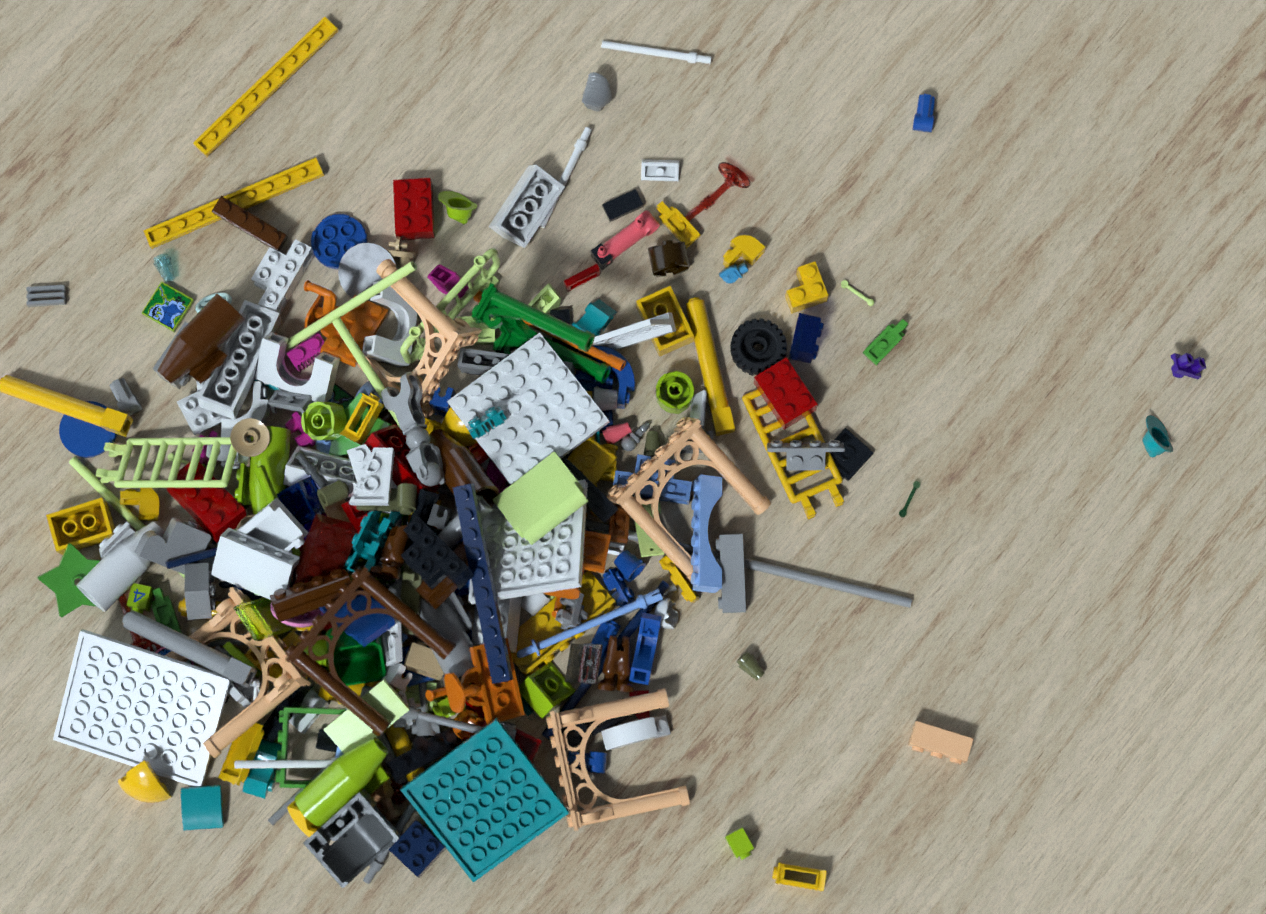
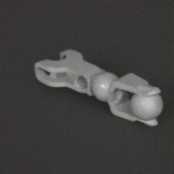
[381,372,445,487]

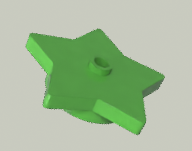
[329,393,392,457]
[37,543,101,617]

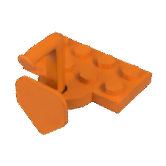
[304,280,389,367]
[544,531,611,618]
[425,638,525,725]

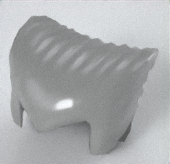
[582,72,612,112]

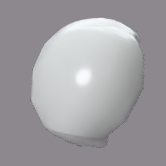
[655,598,678,629]

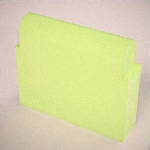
[492,452,588,545]

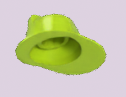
[438,191,477,224]

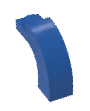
[592,345,635,409]
[629,612,662,685]

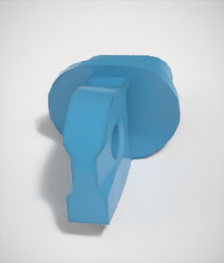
[719,262,749,284]

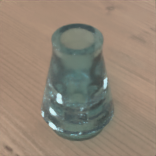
[153,253,176,283]

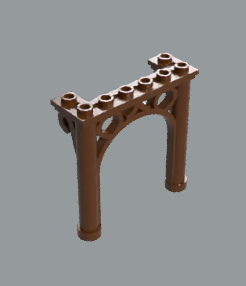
[285,567,456,737]

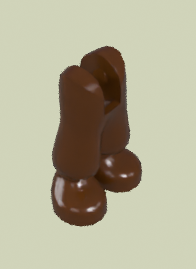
[369,525,409,581]
[597,635,634,692]

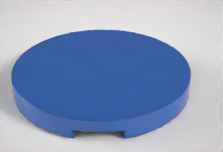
[311,214,368,270]
[59,401,117,458]

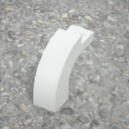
[221,381,271,438]

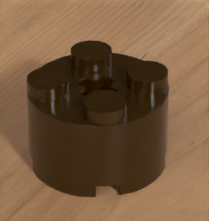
[648,240,689,277]

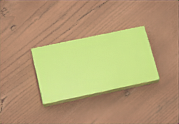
[324,679,410,754]

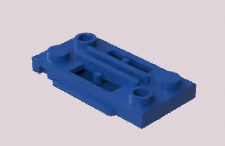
[319,589,396,647]

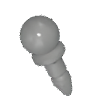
[621,422,650,451]

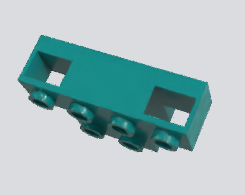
[346,511,403,575]

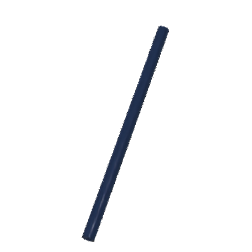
[542,580,670,740]

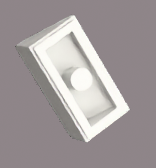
[641,159,679,181]
[690,390,707,430]

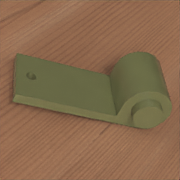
[317,480,356,544]
[357,483,417,515]

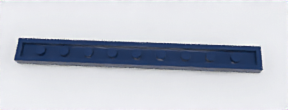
[453,483,513,684]

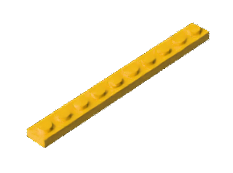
[193,17,338,157]
[143,158,324,249]

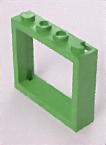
[276,706,346,788]

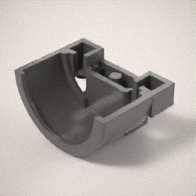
[303,789,401,888]

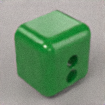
[326,627,386,686]

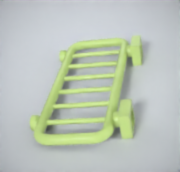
[400,248,500,364]

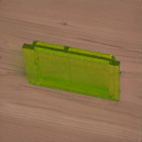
[234,597,294,641]

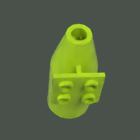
[235,426,291,515]
[295,738,390,827]

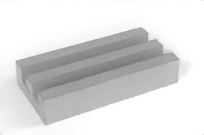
[26,285,66,307]

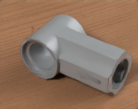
[109,378,142,416]

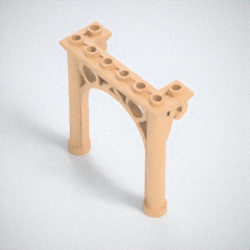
[357,259,482,418]
[606,417,771,583]
[165,587,311,758]
[546,688,690,831]

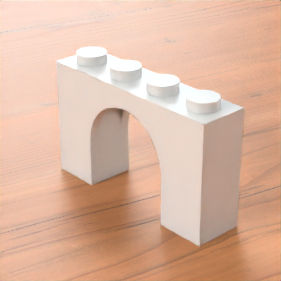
[362,281,417,367]
[255,332,340,402]

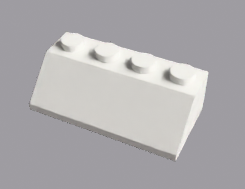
[489,164,565,248]

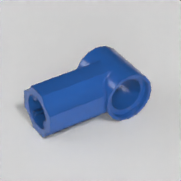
[913,94,935,133]
[567,751,607,773]

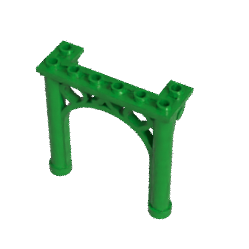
[471,283,611,383]

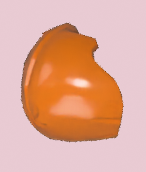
[452,710,485,739]

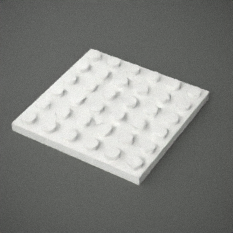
[447,333,610,485]
[468,480,588,604]

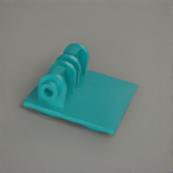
[466,406,507,439]

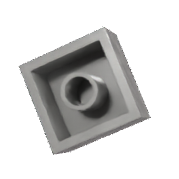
[184,563,216,620]

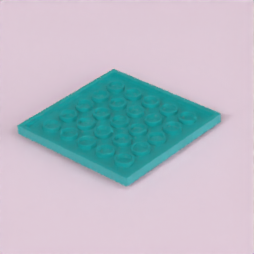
[401,718,569,883]

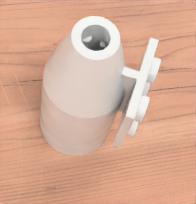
[76,521,165,612]

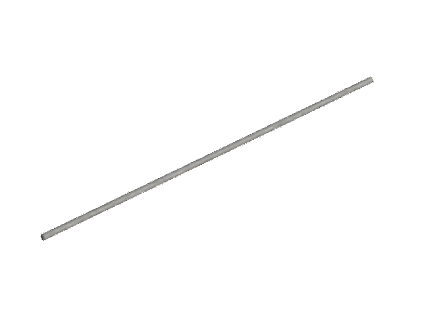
[294,448,912,608]

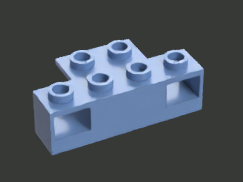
[613,455,692,505]

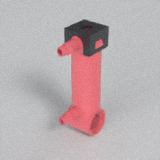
[591,210,660,270]

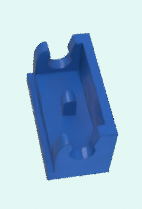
[429,387,456,417]

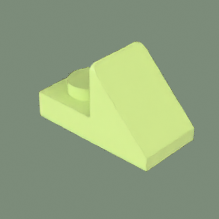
[528,283,561,314]

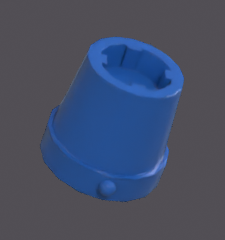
[614,550,646,582]

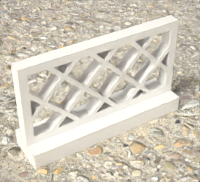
[592,313,676,350]

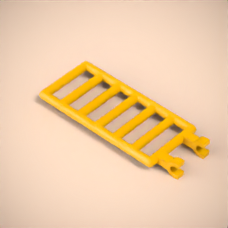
[742,389,844,520]

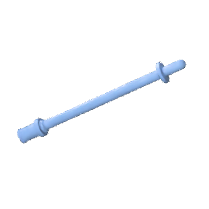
[516,589,663,658]

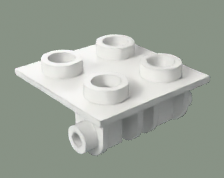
[177,390,229,435]

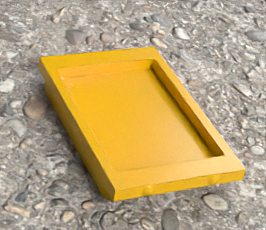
[218,723,264,786]

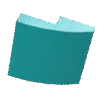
[181,785,224,831]

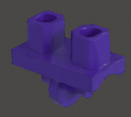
[1171,353,1206,379]

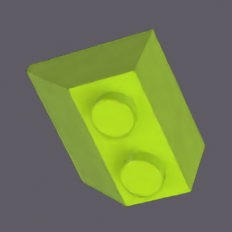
[519,662,575,719]

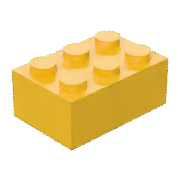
[636,286,694,357]
[46,497,115,555]

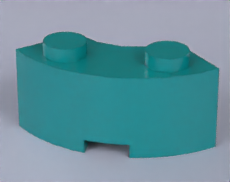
[572,299,617,337]
[242,739,281,799]

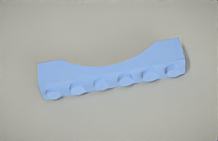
[691,474,722,593]

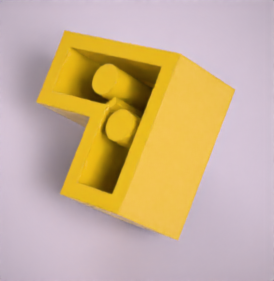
[785,262,828,314]

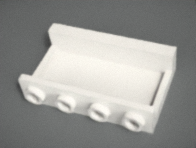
[236,498,308,553]
[211,528,300,599]

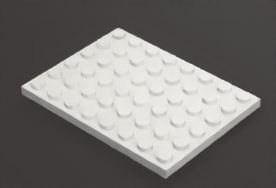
[53,629,231,787]

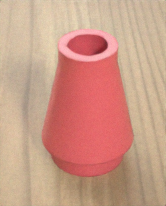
[602,422,632,445]

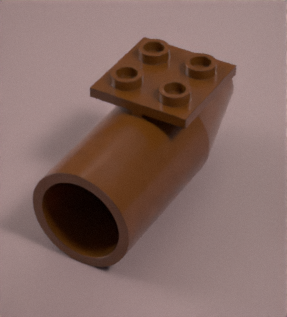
[157,294,245,384]
[429,429,499,507]

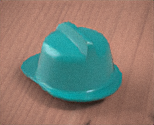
[1142,415,1173,458]

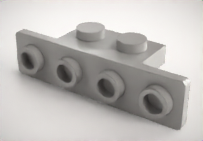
[767,440,845,470]

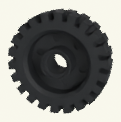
[730,318,787,376]

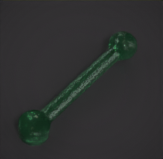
[899,481,920,518]

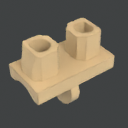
[386,236,416,267]

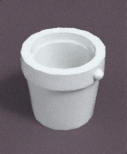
[593,386,617,411]
[521,593,551,616]

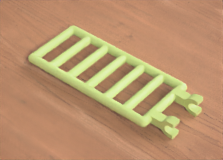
[96,437,237,488]

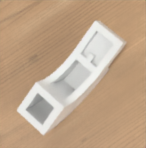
[601,715,671,751]

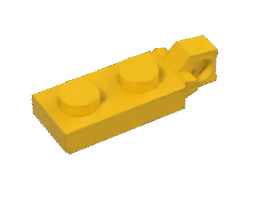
[656,201,701,249]
[659,555,700,603]

